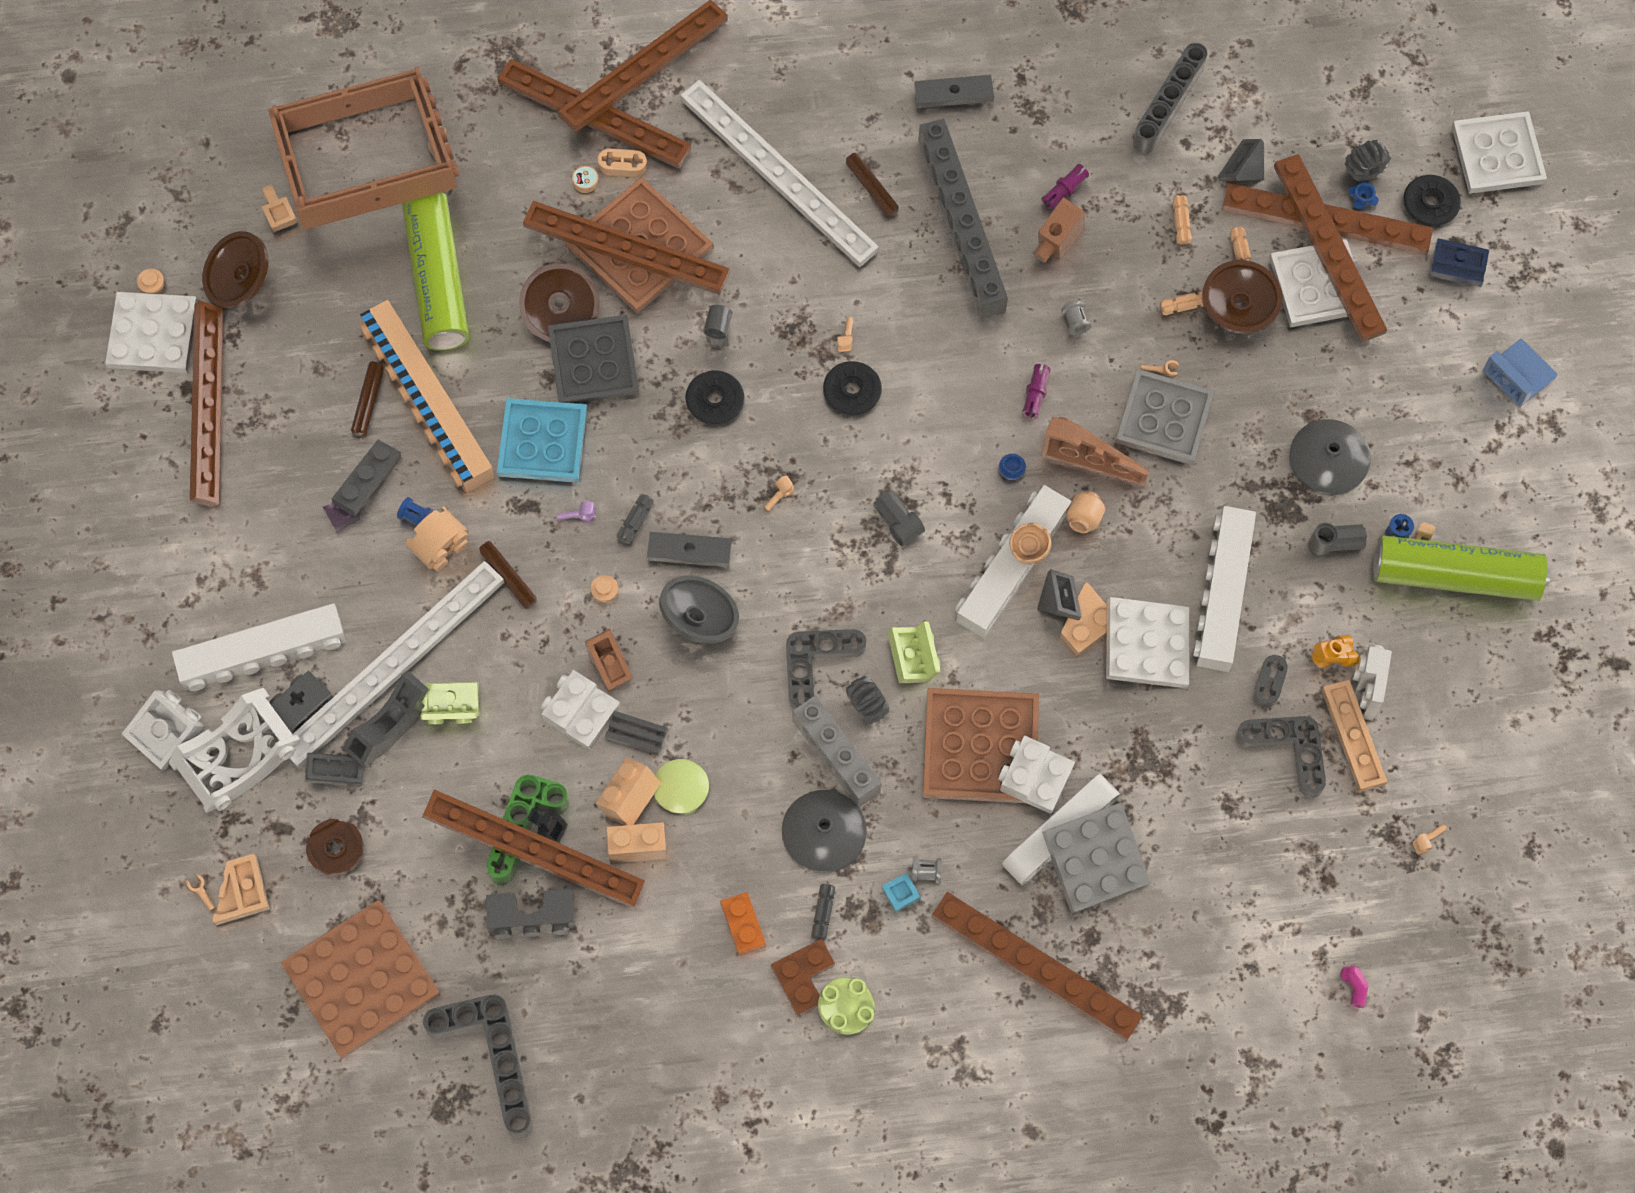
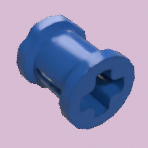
[397,497,433,525]
[1385,514,1414,538]

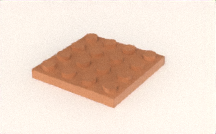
[565,177,714,314]
[923,688,1039,803]
[280,900,441,1059]

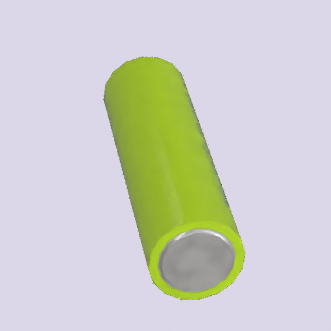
[402,192,470,351]
[1373,535,1551,601]

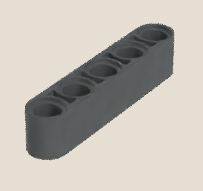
[1133,43,1208,153]

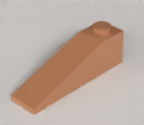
[1041,417,1149,486]

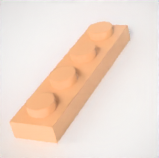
[1321,680,1387,792]

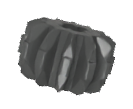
[1345,140,1391,183]
[846,675,889,725]

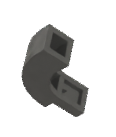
[343,671,429,767]

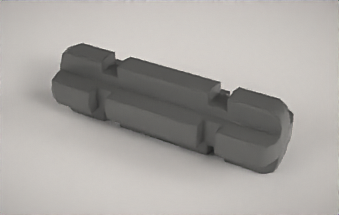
[617,494,654,544]
[811,884,835,940]

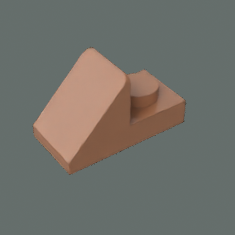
[585,629,633,691]

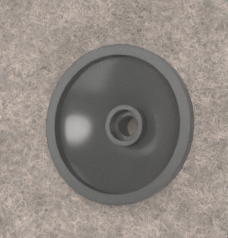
[1289,419,1371,495]
[659,575,739,644]
[782,790,867,873]

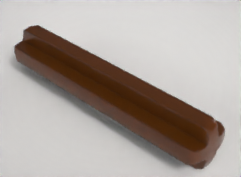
[846,152,899,217]
[351,361,383,437]
[479,541,537,609]

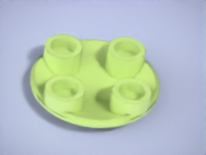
[654,759,709,814]
[818,977,875,1035]

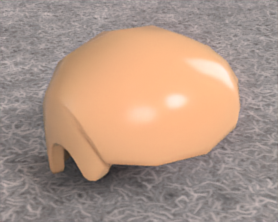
[1009,523,1052,565]

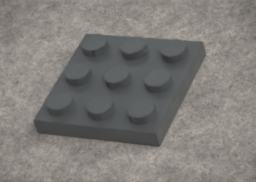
[548,315,639,403]

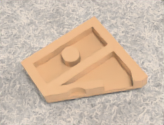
[1060,582,1107,657]
[213,854,270,925]

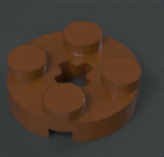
[306,819,364,878]

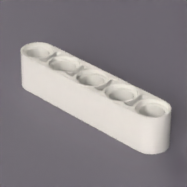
[1002,774,1121,885]

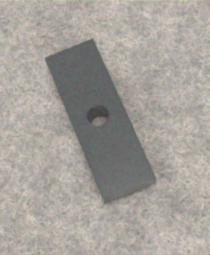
[914,75,994,108]
[647,532,732,567]

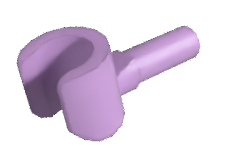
[557,501,596,521]

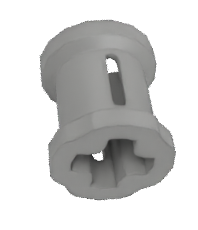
[1061,301,1092,336]
[912,856,942,884]

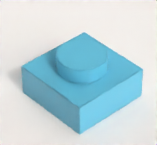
[881,873,921,913]

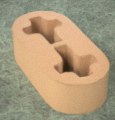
[598,149,647,177]

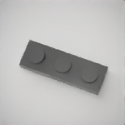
[332,439,401,516]

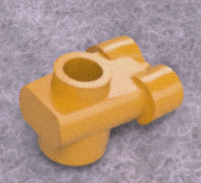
[1312,635,1359,668]

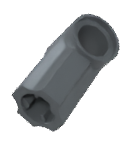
[703,304,733,351]
[874,490,925,547]
[1308,523,1367,556]

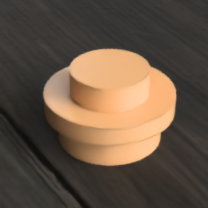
[137,269,164,294]
[591,575,618,602]

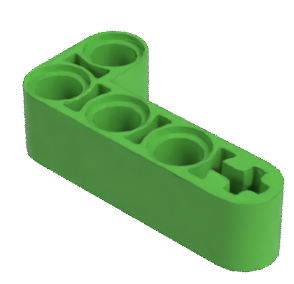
[486,774,569,885]

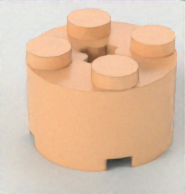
[405,507,469,572]

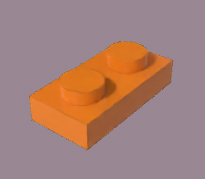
[720,892,766,956]

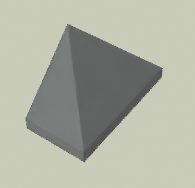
[1217,139,1264,181]
[1037,569,1081,621]

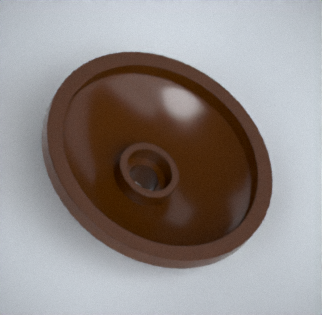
[202,231,269,308]
[1202,260,1282,334]
[519,263,600,342]

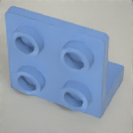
[1482,339,1558,408]

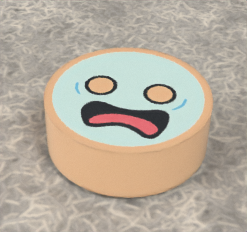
[572,166,599,193]

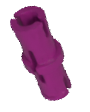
[1041,164,1089,210]
[1022,364,1051,419]

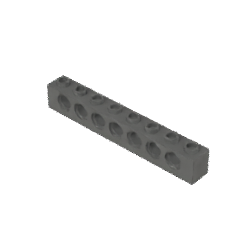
[918,119,1008,319]

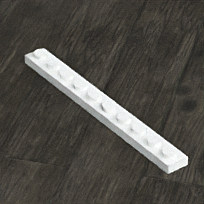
[681,80,879,268]
[289,561,504,769]

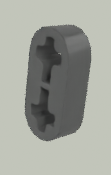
[1253,655,1288,707]

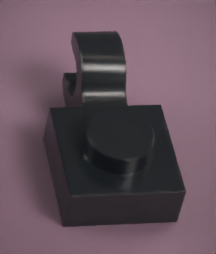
[527,808,568,843]

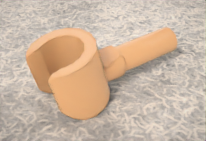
[837,317,853,352]
[1140,360,1179,379]
[764,476,794,512]
[1414,523,1435,541]
[1413,824,1447,855]
[184,873,215,911]

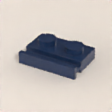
[1429,238,1489,287]

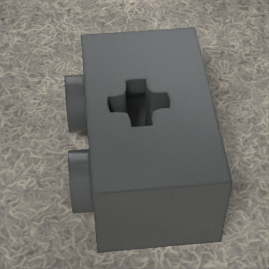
[269,670,333,734]

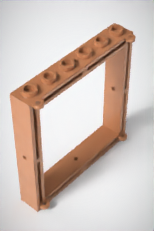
[268,67,460,230]

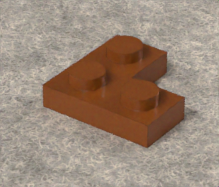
[771,938,835,1017]

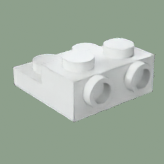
[1352,644,1392,721]
[541,670,621,750]
[122,690,204,770]
[998,735,1075,814]

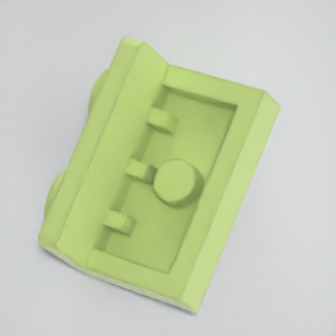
[887,621,940,683]
[420,682,479,724]

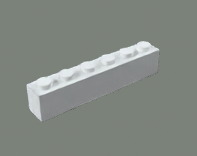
[955,485,1072,639]
[1193,506,1256,672]
[172,603,347,691]

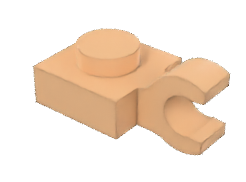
[262,184,297,233]

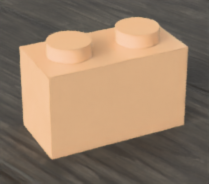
[596,757,661,826]
[607,822,667,864]

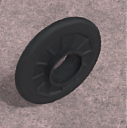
[1404,175,1461,226]
[823,361,882,415]
[685,370,744,425]

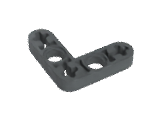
[786,629,866,709]
[1236,716,1326,798]

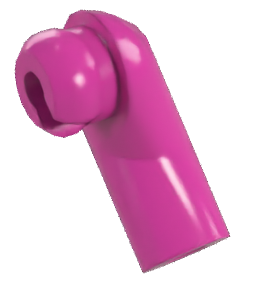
[1341,965,1369,1008]

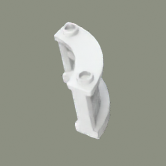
[168,688,300,813]

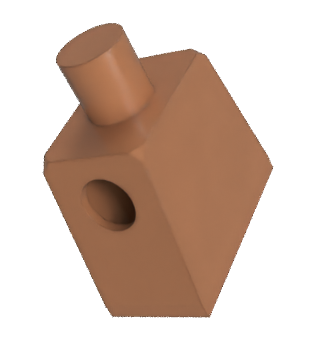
[1033,197,1085,263]

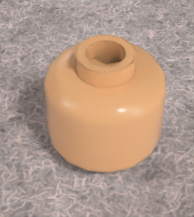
[1066,491,1105,533]

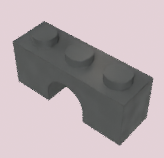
[486,889,576,939]

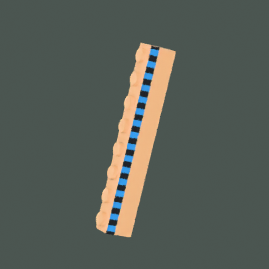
[359,300,495,493]

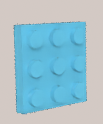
[497,398,587,483]

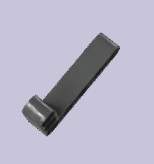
[423,994,533,1139]

